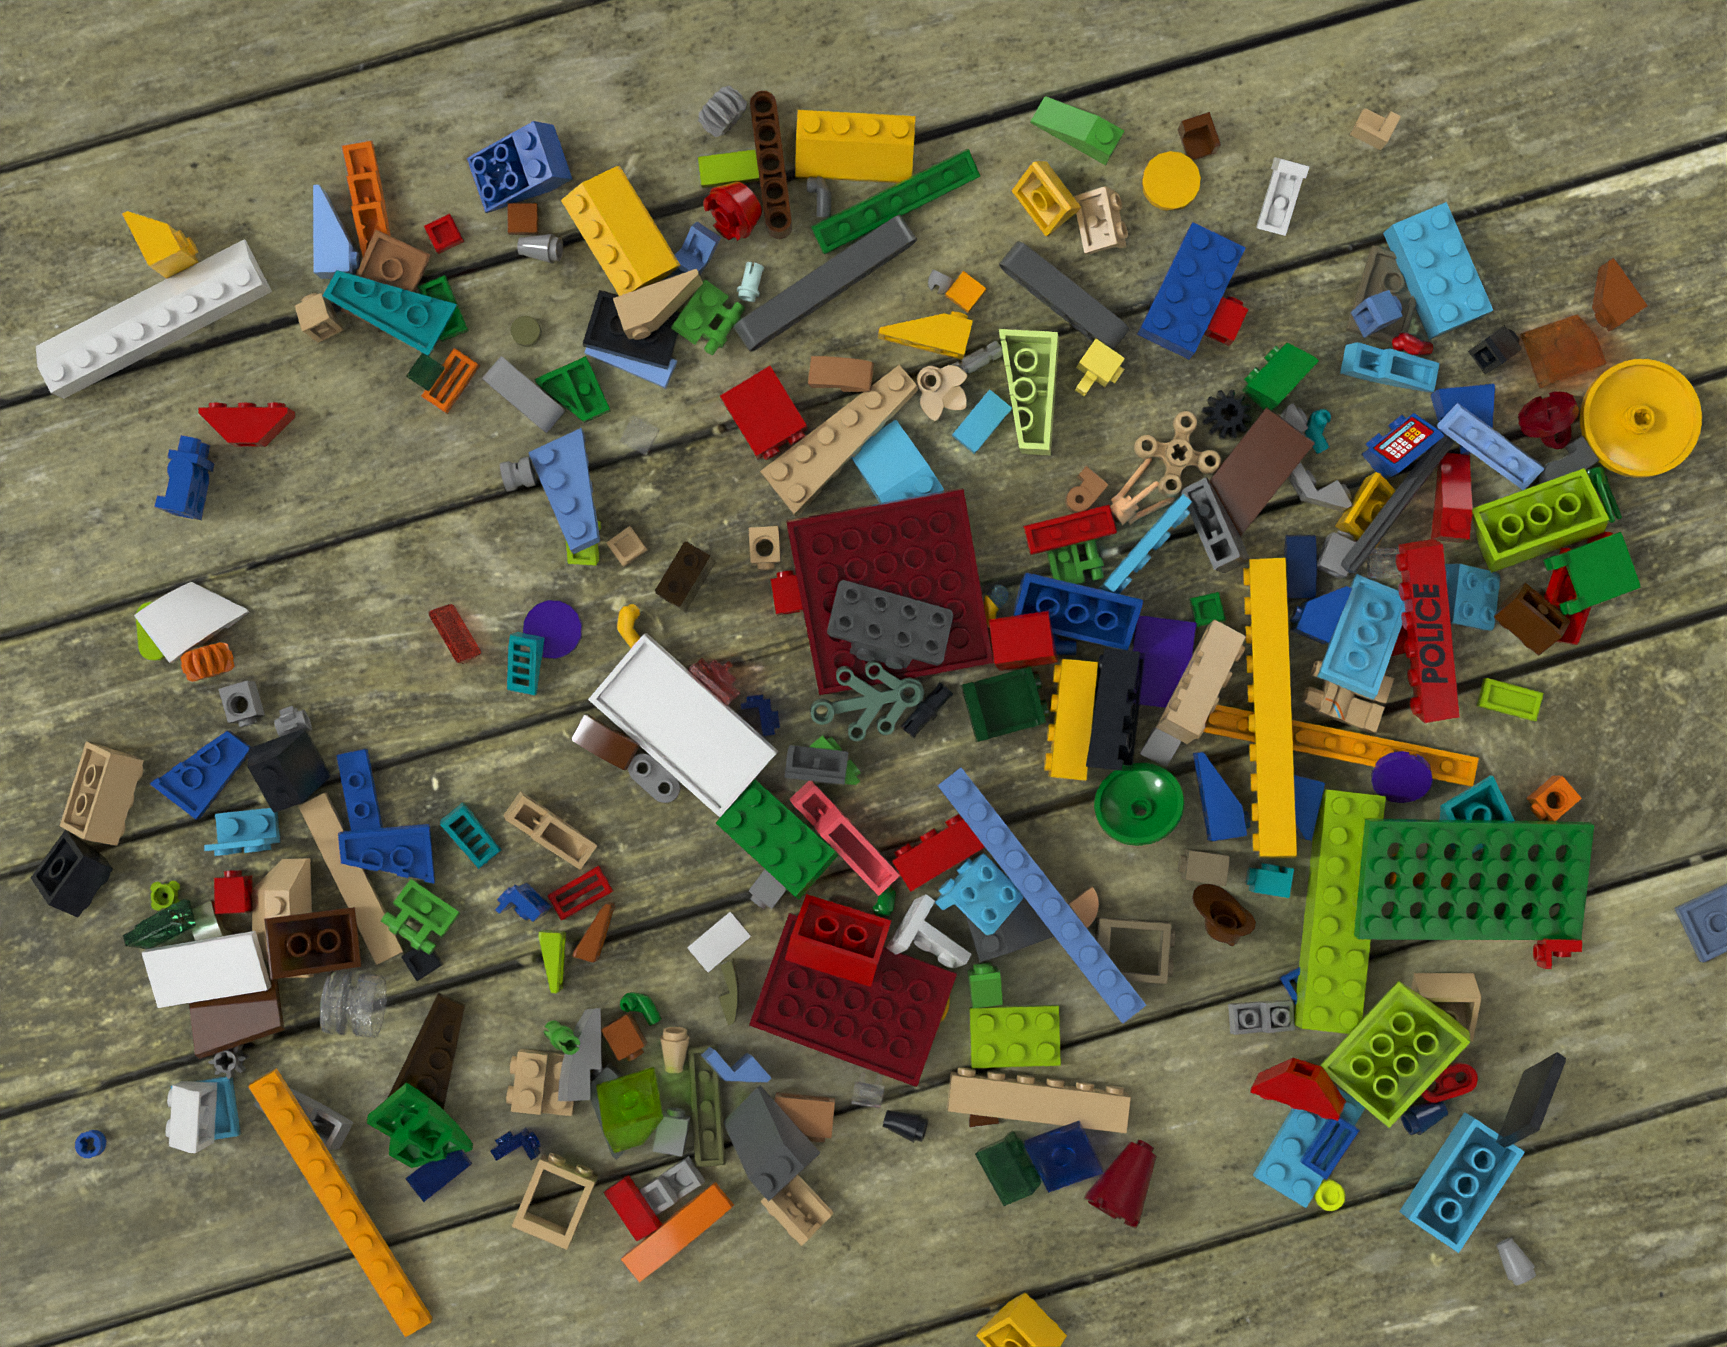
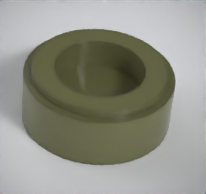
[511,316,541,347]

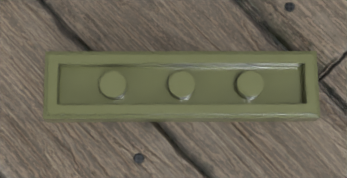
[688,1044,726,1167]

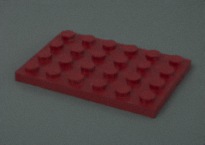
[749,912,957,1087]

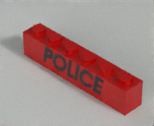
[1396,539,1460,723]

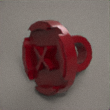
[1518,391,1579,450]

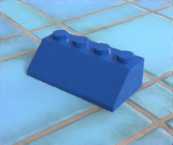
[1013,573,1143,650]

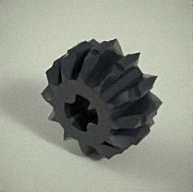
[1202,389,1252,440]

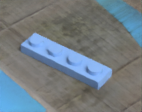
[1437,403,1544,490]

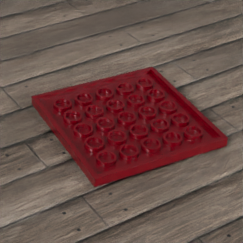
[786,488,994,695]

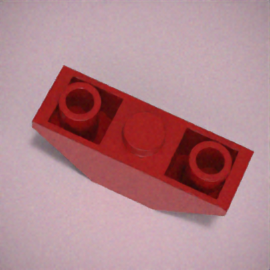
[198,402,295,447]
[1250,1058,1346,1121]

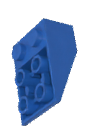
[467,121,573,213]

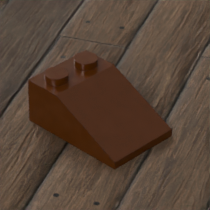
[264,907,361,980]

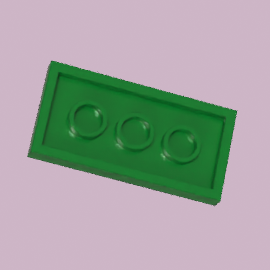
[716,779,839,900]

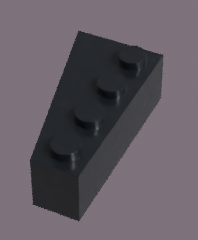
[1086,648,1145,771]

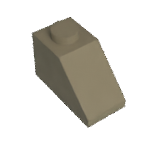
[1178,849,1230,886]

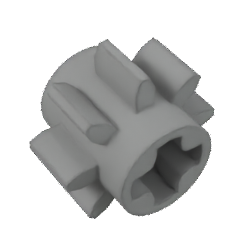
[274,705,312,737]
[208,1044,249,1079]

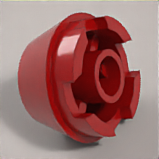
[703,181,762,241]

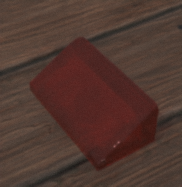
[428,604,481,664]

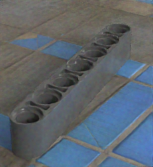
[733,215,917,352]

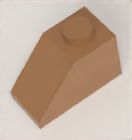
[775,1092,835,1142]

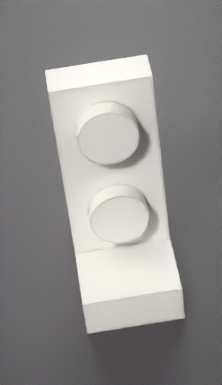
[1256,157,1309,236]
[887,894,971,969]

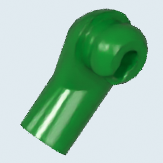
[873,885,896,918]
[620,992,662,1026]

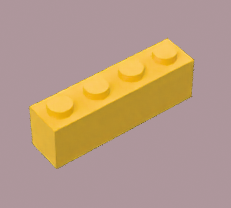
[1044,659,1098,781]

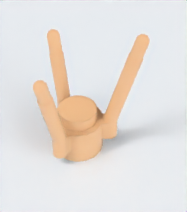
[1110,458,1175,526]

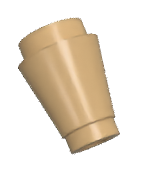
[660,1027,690,1073]

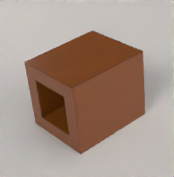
[601,1012,648,1062]

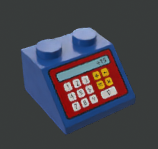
[1362,413,1444,480]

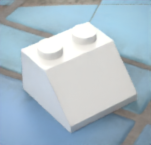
[166,1081,218,1153]

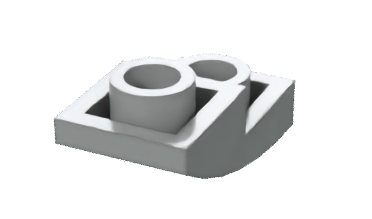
[1228,1000,1295,1035]

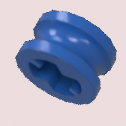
[75,1130,107,1158]

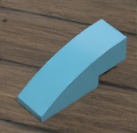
[1340,342,1440,392]

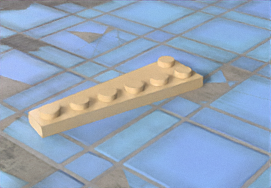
[760,364,918,517]

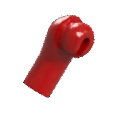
[1392,332,1433,356]

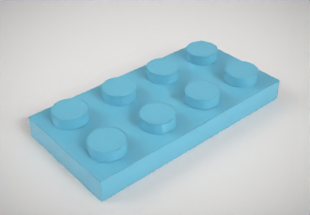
[1099,494,1192,594]
[1317,574,1405,700]
[1253,1088,1365,1208]

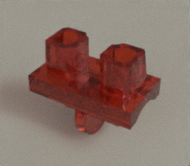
[688,658,741,706]

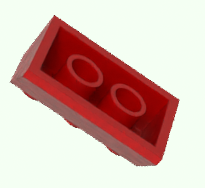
[785,894,891,987]

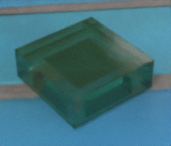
[406,353,445,392]

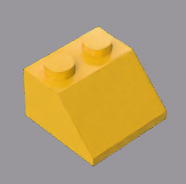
[122,211,199,279]
[976,1293,1067,1347]

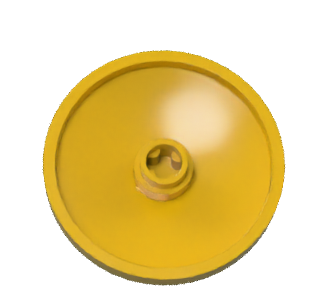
[1580,359,1702,478]

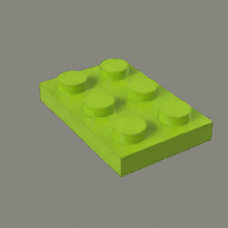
[969,1005,1061,1068]

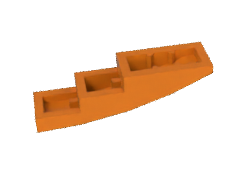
[342,141,391,257]
[621,1182,734,1283]

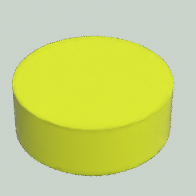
[1314,1179,1345,1211]

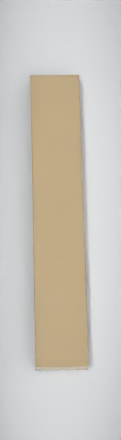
[298,793,405,965]

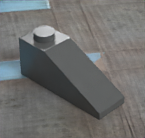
[1180,477,1250,573]

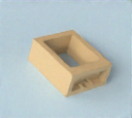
[512,1153,598,1250]

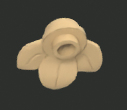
[917,365,968,421]

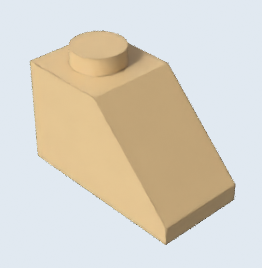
[295,293,344,343]

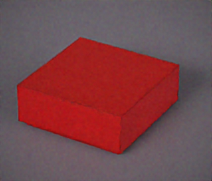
[424,213,464,254]

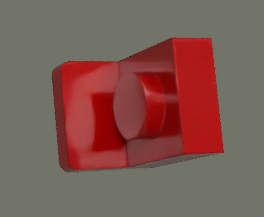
[1533,938,1582,969]

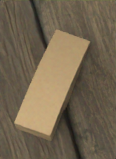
[503,791,597,870]

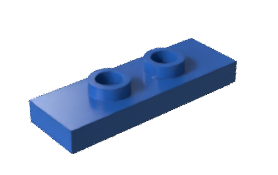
[336,749,383,831]

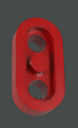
[1420,1062,1478,1103]

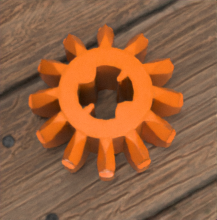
[180,642,235,682]

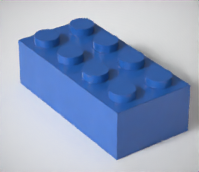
[1137,222,1246,360]

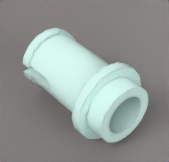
[737,262,764,302]

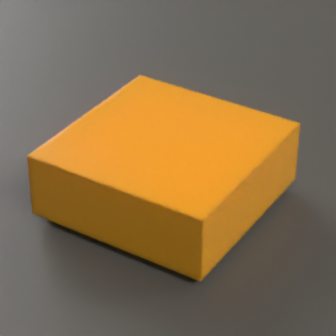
[945,271,986,313]

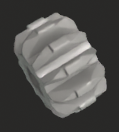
[698,86,747,137]

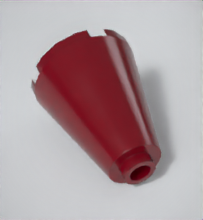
[1084,1139,1157,1228]

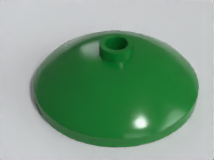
[1094,763,1184,846]

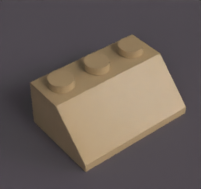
[60,741,144,846]

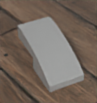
[639,1156,705,1215]

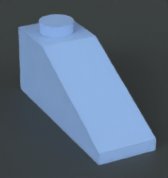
[313,185,360,279]

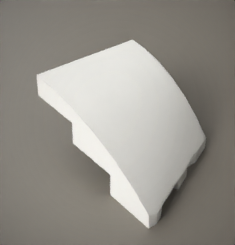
[134,582,249,663]

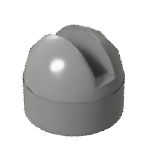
[928,270,953,294]

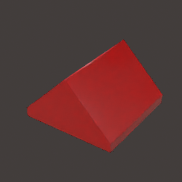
[989,611,1058,671]

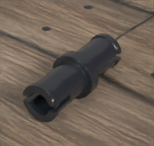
[900,682,953,739]

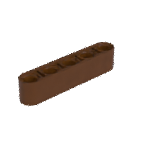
[750,90,792,239]

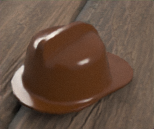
[1192,884,1256,946]

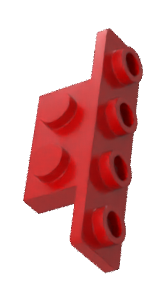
[1544,531,1614,645]

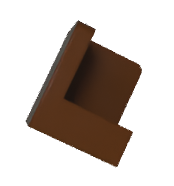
[1177,112,1221,161]

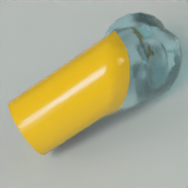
[983,585,1009,627]

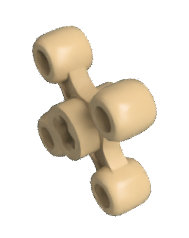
[1134,411,1221,498]

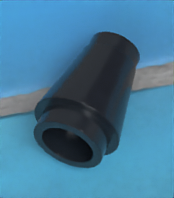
[883,1110,929,1143]

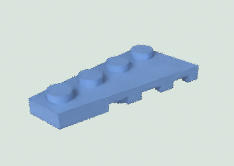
[528,428,600,554]

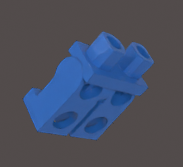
[155,435,215,521]

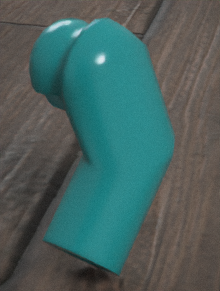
[1305,409,1331,454]

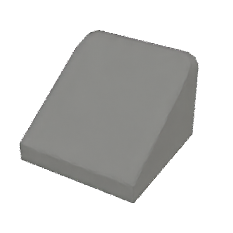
[1140,727,1181,767]

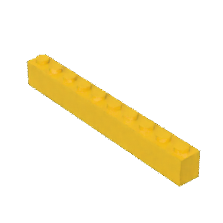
[1243,558,1297,858]

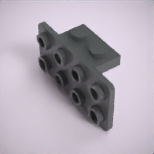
[827,580,953,669]

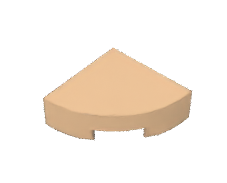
[1068,886,1099,928]

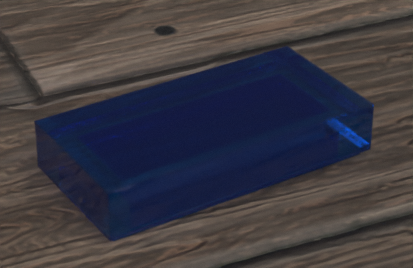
[406,1149,472,1202]

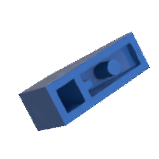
[1193,752,1250,841]

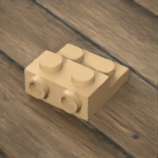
[506,1049,575,1116]

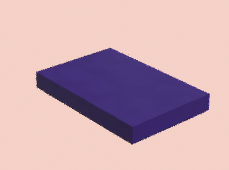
[1132,615,1196,708]

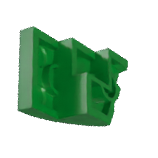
[367,1083,473,1168]

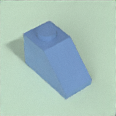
[1351,290,1403,338]

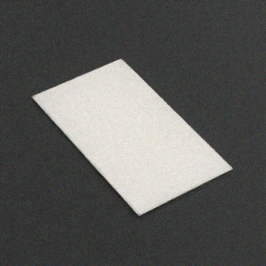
[687,912,751,972]

